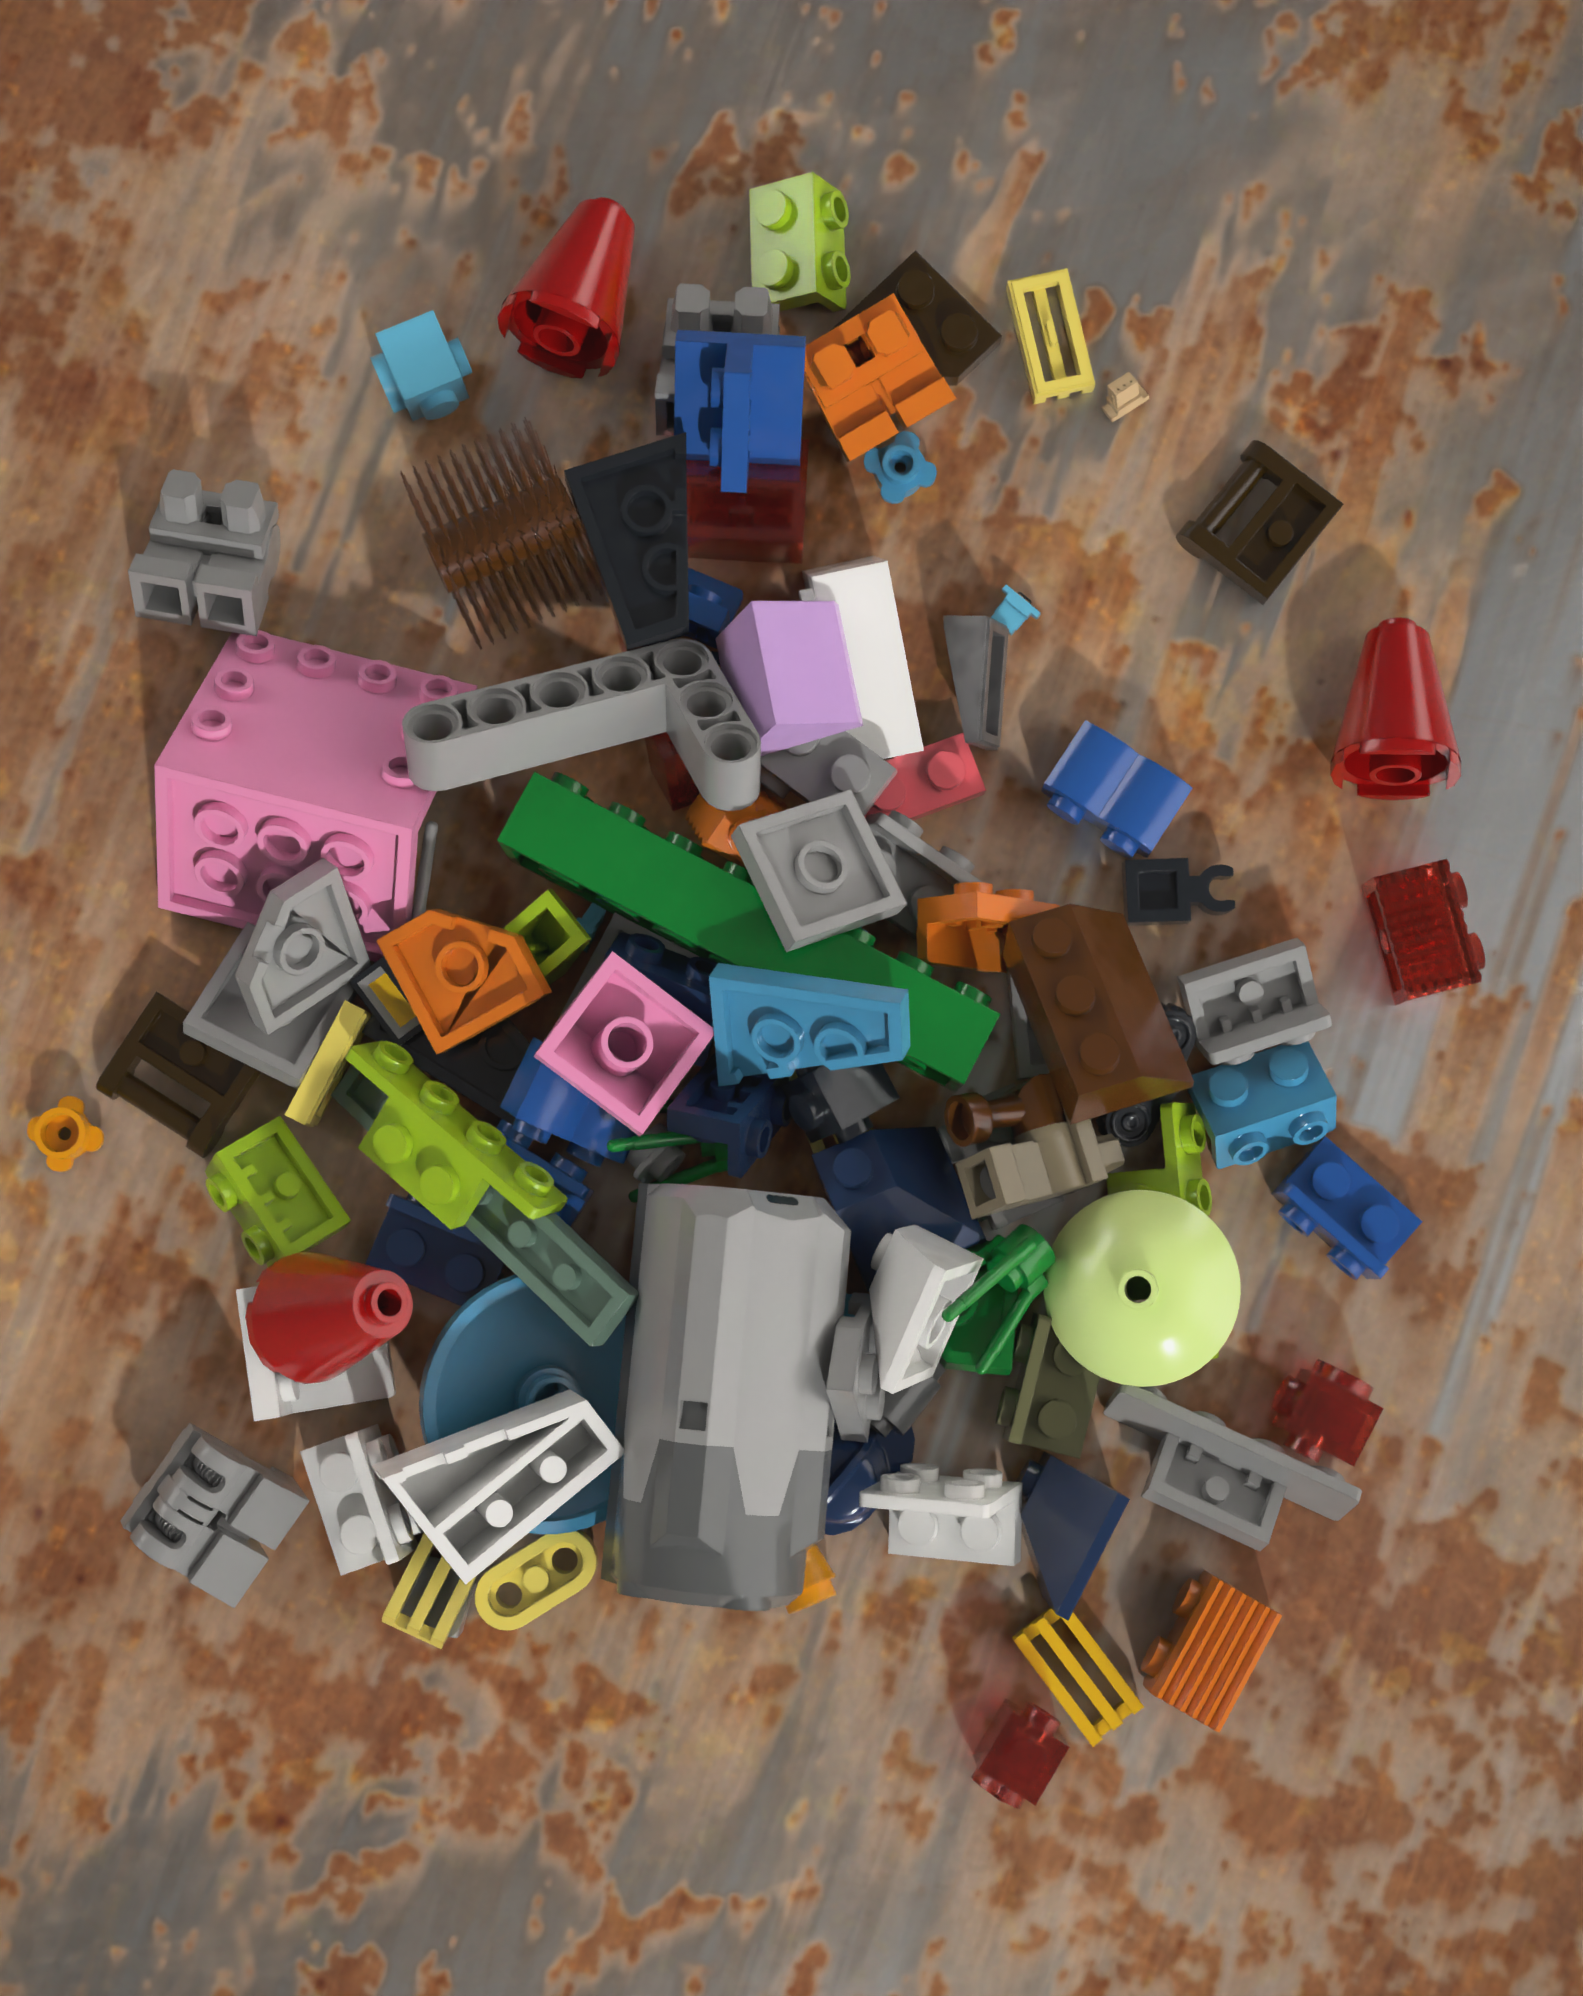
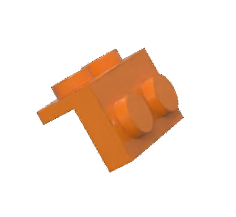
[916,882,1060,973]

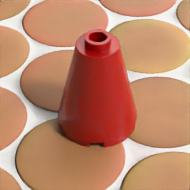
[497,197,635,379]
[1330,617,1461,801]
[245,1251,413,1384]

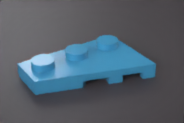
[709,963,911,1087]

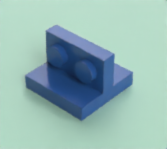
[674,330,806,493]

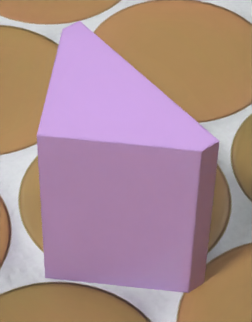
[715,601,863,756]

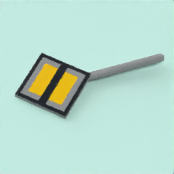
[349,821,438,1046]

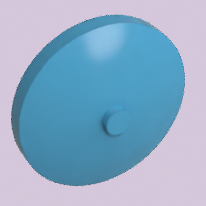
[419,1274,626,1534]

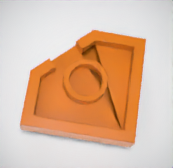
[376,908,552,1055]

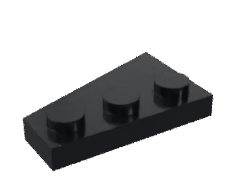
[564,432,689,651]
[362,1015,530,1125]

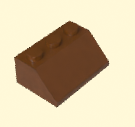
[1003,904,1194,1125]

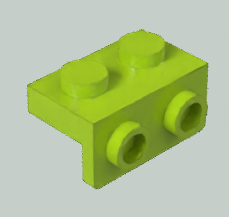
[749,172,851,312]

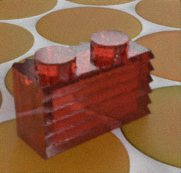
[1361,859,1485,1006]

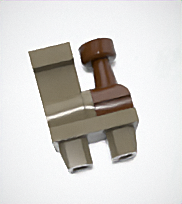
[944,1073,1125,1220]

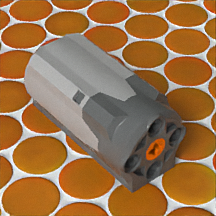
[601,1183,851,1611]

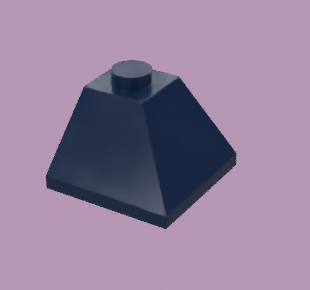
[811,1126,986,1292]
[1016,1451,1130,1620]

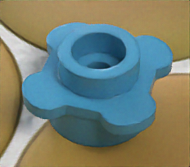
[864,431,937,504]

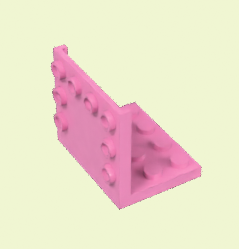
[154,630,477,962]

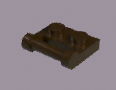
[1176,440,1344,605]
[96,992,261,1158]

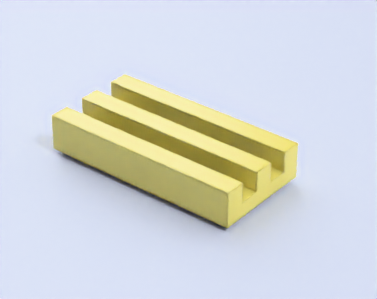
[1006,268,1096,405]
[285,1000,372,1127]
[382,1533,477,1649]

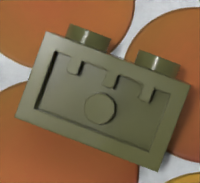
[996,1313,1100,1459]

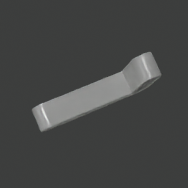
[402,639,761,811]

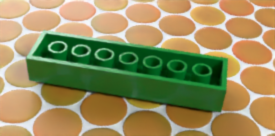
[497,772,1000,1093]

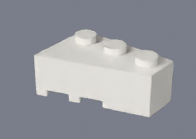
[799,556,924,759]
[371,1389,625,1585]

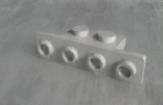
[1103,1384,1362,1551]

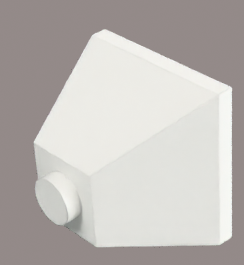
[869,1224,984,1394]

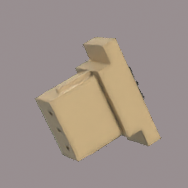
[1102,372,1149,422]

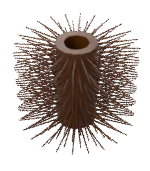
[400,417,604,650]

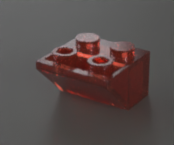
[686,439,809,564]

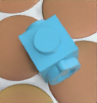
[370,310,473,421]

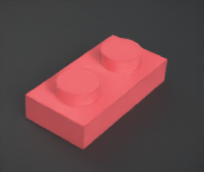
[864,733,986,821]

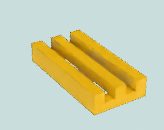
[1011,1607,1144,1747]

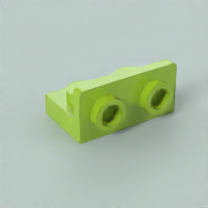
[205,1116,351,1267]

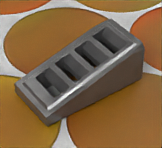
[943,615,1009,750]

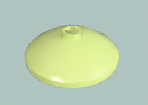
[1044,1190,1241,1387]

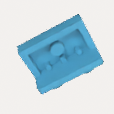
[1187,1041,1337,1169]

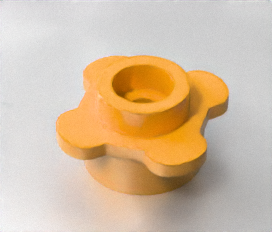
[27,1096,104,1172]

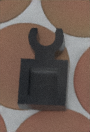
[1122,858,1235,926]

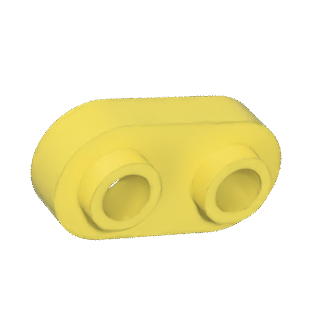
[475,1530,598,1631]

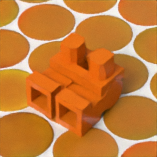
[804,293,957,463]

